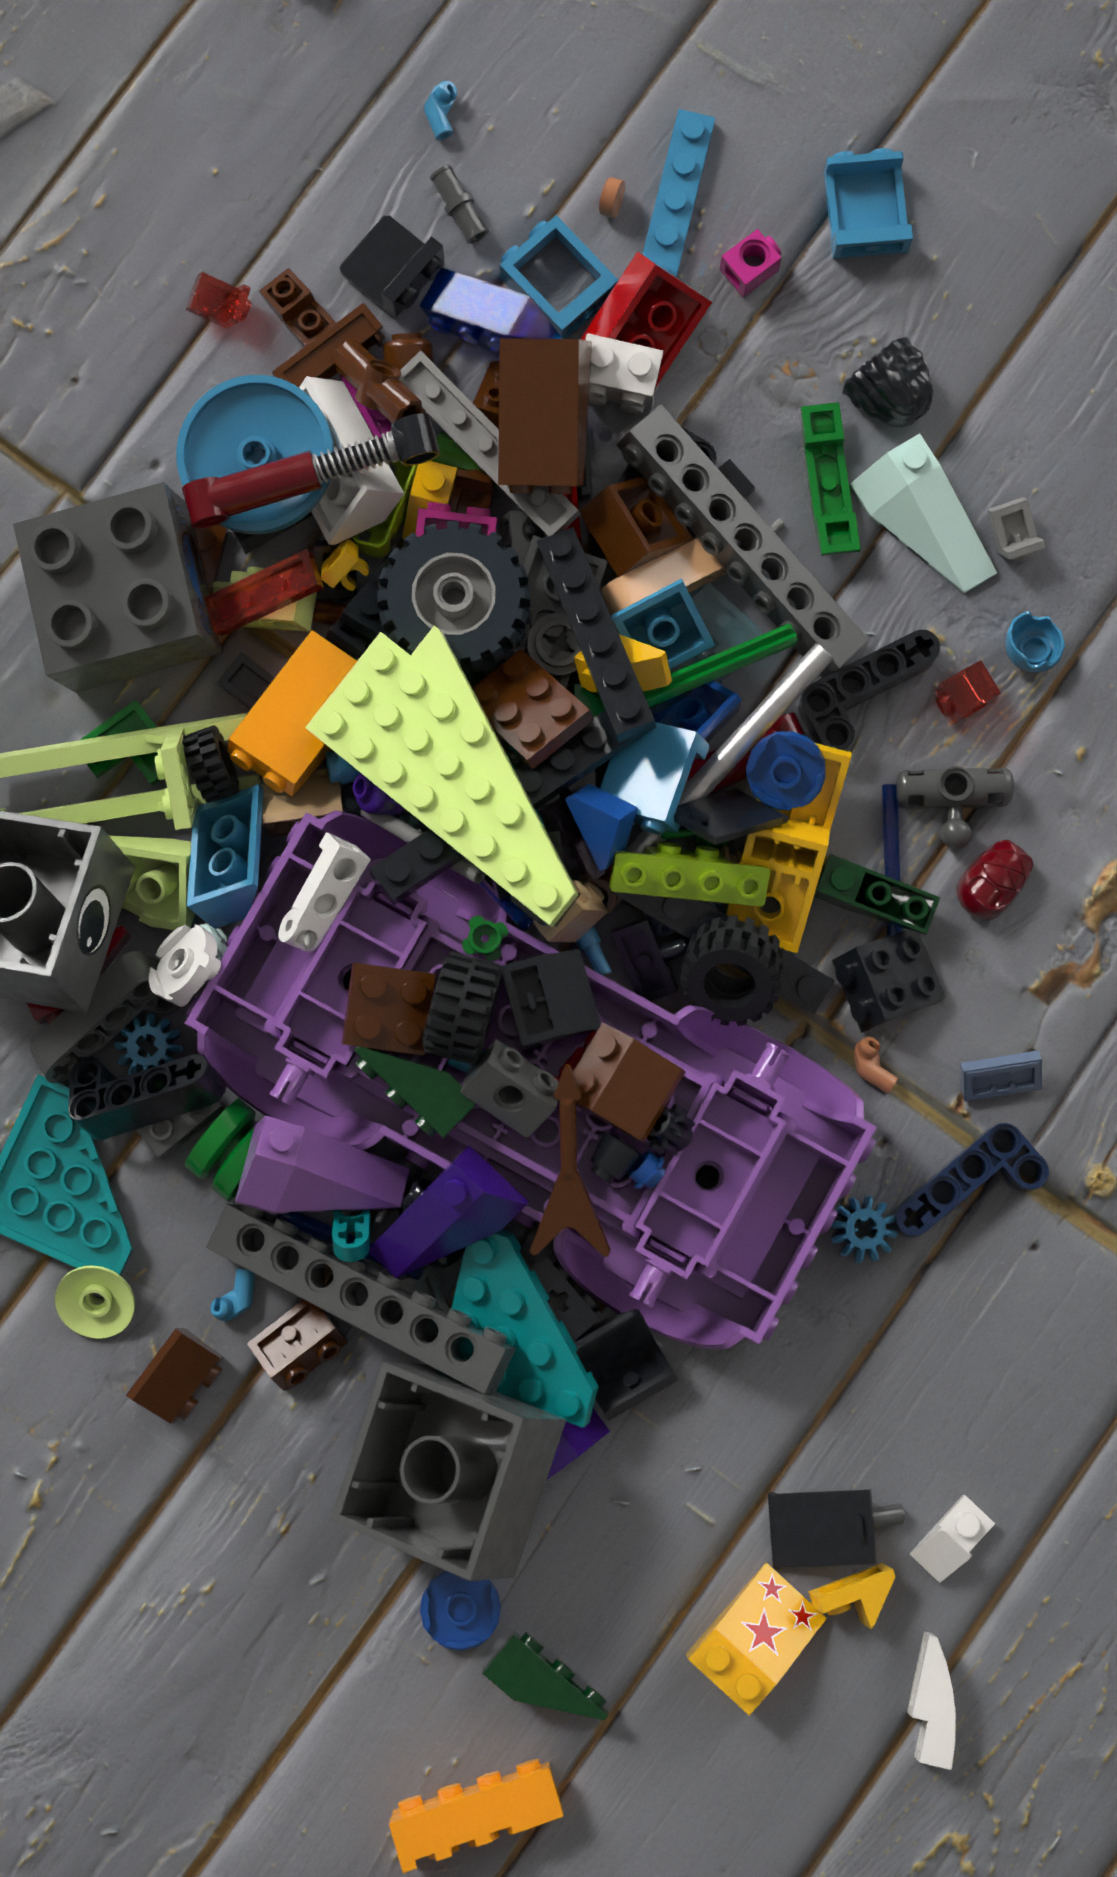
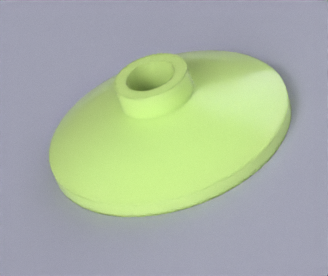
[55,1266,135,1338]

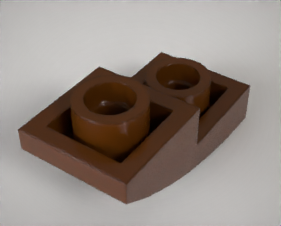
[259,267,336,347]

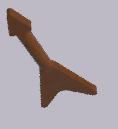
[530,1064,611,1257]

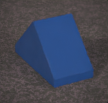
[565,784,638,871]

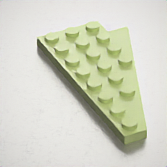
[305,625,579,927]

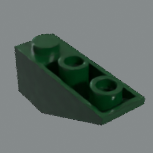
[814,854,941,935]
[354,1046,477,1139]
[482,1631,608,1721]

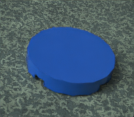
[746,731,826,810]
[420,1570,501,1651]

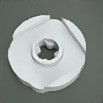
[149,924,221,1007]

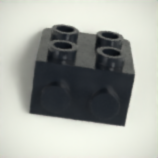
[340,216,445,319]
[832,929,945,1033]
[574,1309,678,1421]

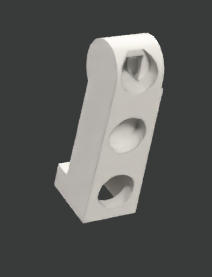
[279,832,371,953]

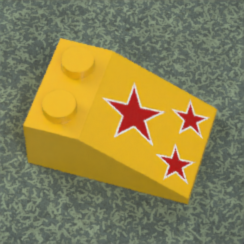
[686,1563,827,1716]

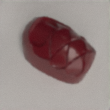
[956,840,1033,920]

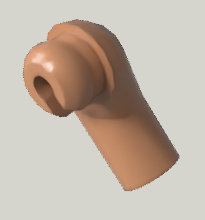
[853,1037,898,1094]

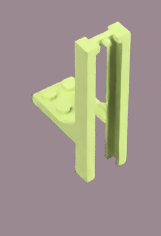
[0,712,261,830]

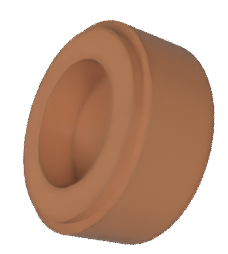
[599,177,625,218]

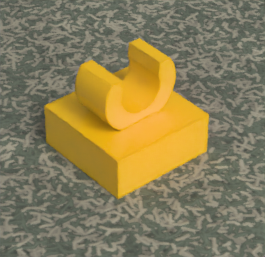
[321,538,369,591]

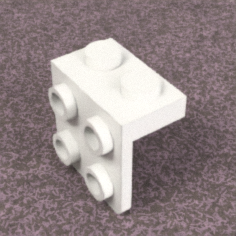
[585,333,663,414]

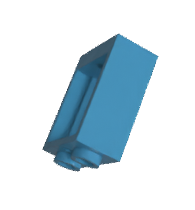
[500,215,618,339]

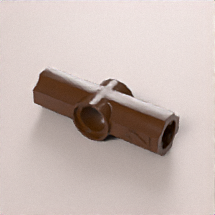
[331,340,426,423]

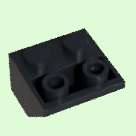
[500,949,601,1050]

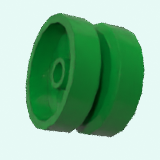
[184,1098,256,1202]

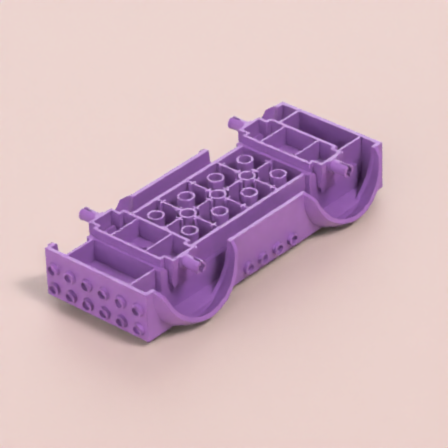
[185,810,877,1349]

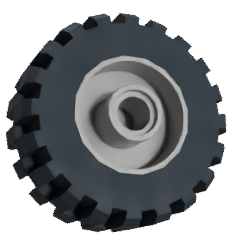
[377,521,530,680]

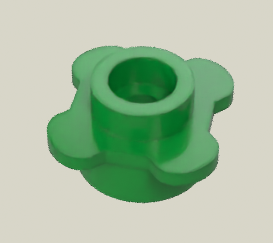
[462,916,508,962]

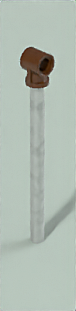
[586,643,834,917]

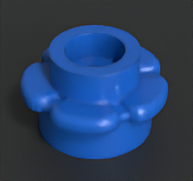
[628,1150,666,1189]

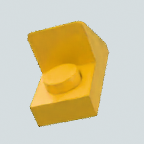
[808,1563,896,1629]

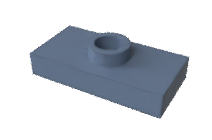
[960,1050,1042,1102]

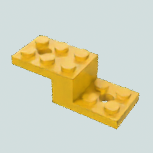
[726,743,852,953]

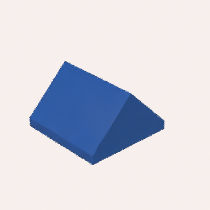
[653,680,742,743]

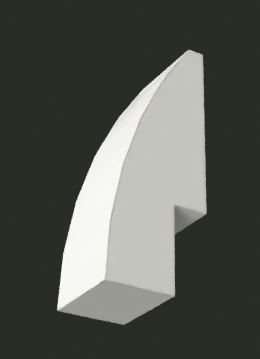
[907,1631,956,1770]

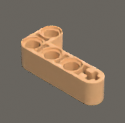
[600,538,727,634]

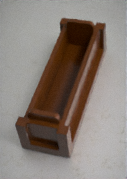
[272,302,385,387]

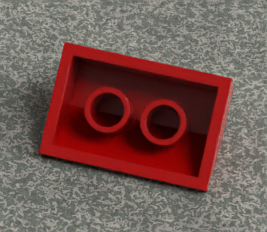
[581,251,712,389]

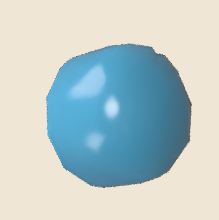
[1005,611,1065,672]

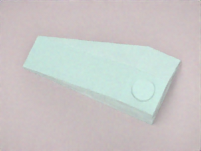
[849,433,997,594]

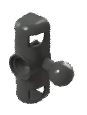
[896,766,1014,849]

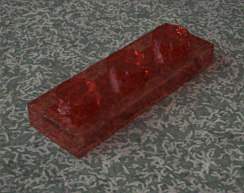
[204,549,324,636]

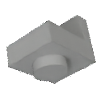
[987,497,1045,562]

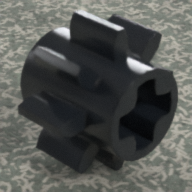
[647,1103,695,1155]

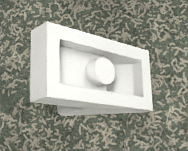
[909,1495,995,1583]

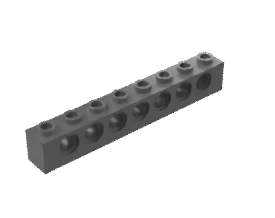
[616,404,869,678]
[206,1204,516,1394]

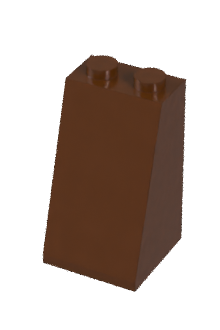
[498,338,592,494]

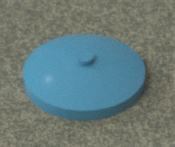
[176,375,335,534]

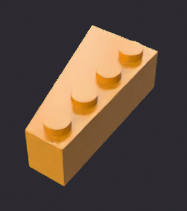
[389,1759,563,1873]

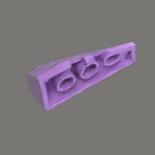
[235,1115,410,1214]

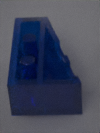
[419,267,562,356]

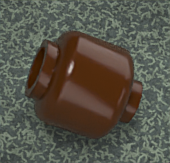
[383,333,434,370]

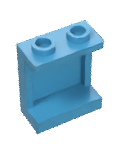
[824,148,913,259]
[600,722,710,835]

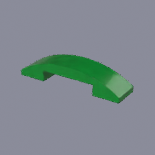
[800,402,860,556]

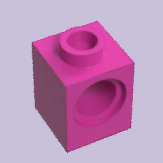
[719,229,782,298]

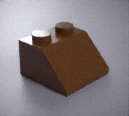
[579,476,694,577]
[573,1022,686,1143]
[126,1328,223,1424]

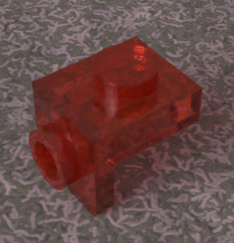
[186,272,251,329]

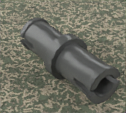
[430,165,489,244]

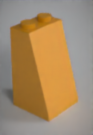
[227,630,357,797]

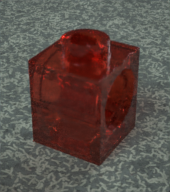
[935,660,1001,724]

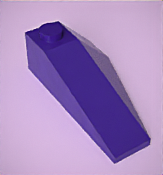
[369,1145,529,1278]

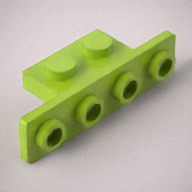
[609,841,770,906]

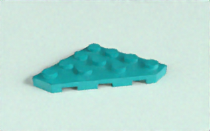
[0,1074,134,1276]
[452,1230,598,1428]

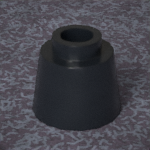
[591,1130,643,1184]

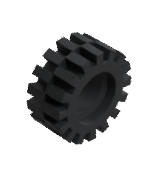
[182,725,240,803]

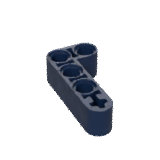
[892,1123,1049,1237]

